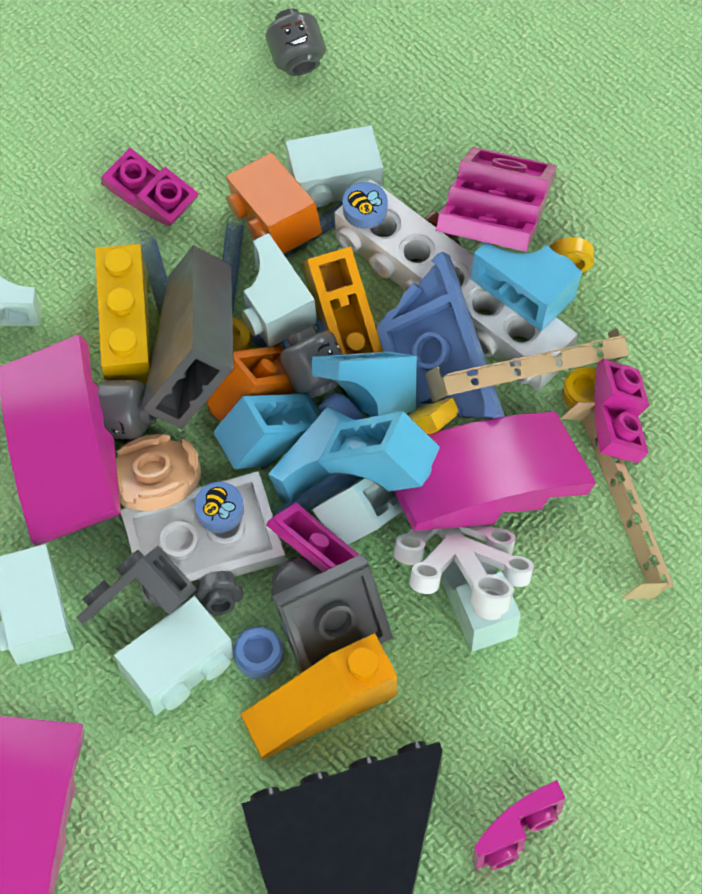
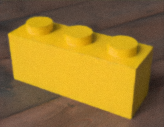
[95,243,152,385]

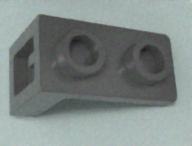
[76,545,197,625]

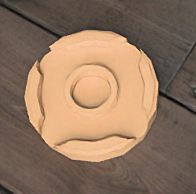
[116,434,201,511]

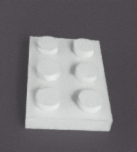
[121,471,285,602]

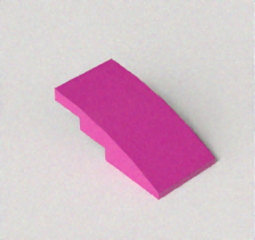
[436,147,557,251]
[0,334,121,546]
[394,411,596,531]
[0,716,84,894]

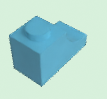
[470,242,582,332]
[312,352,417,417]
[213,394,321,469]
[269,406,363,505]
[318,411,440,492]

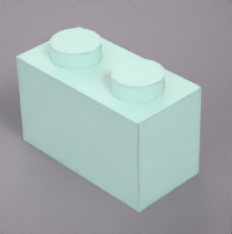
[286,125,383,207]
[0,544,74,665]
[114,596,234,716]

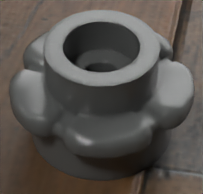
[196,571,243,616]

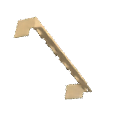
[425,328,629,403]
[561,402,674,599]

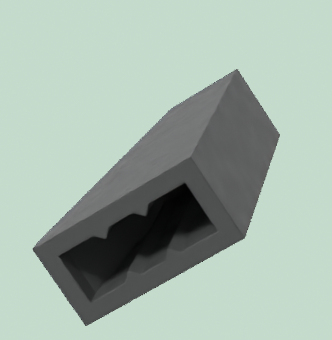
[142,245,234,429]

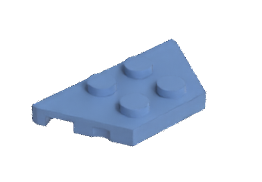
[376,251,505,419]

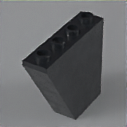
[241,741,443,894]

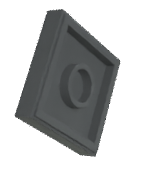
[272,554,393,674]

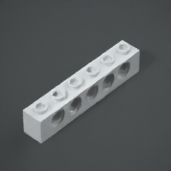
[335,179,578,392]

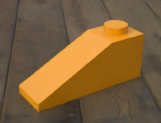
[301,246,383,355]
[241,633,398,760]

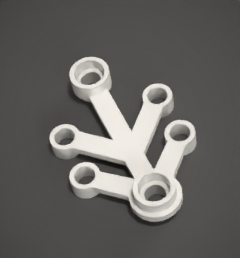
[393,525,534,620]

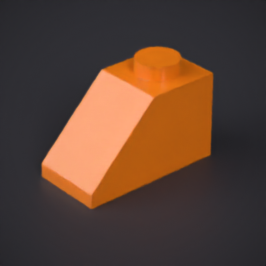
[206,346,295,421]

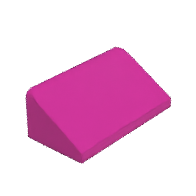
[266,503,360,572]

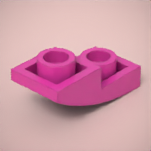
[101,147,199,226]
[594,359,650,464]
[472,780,566,870]

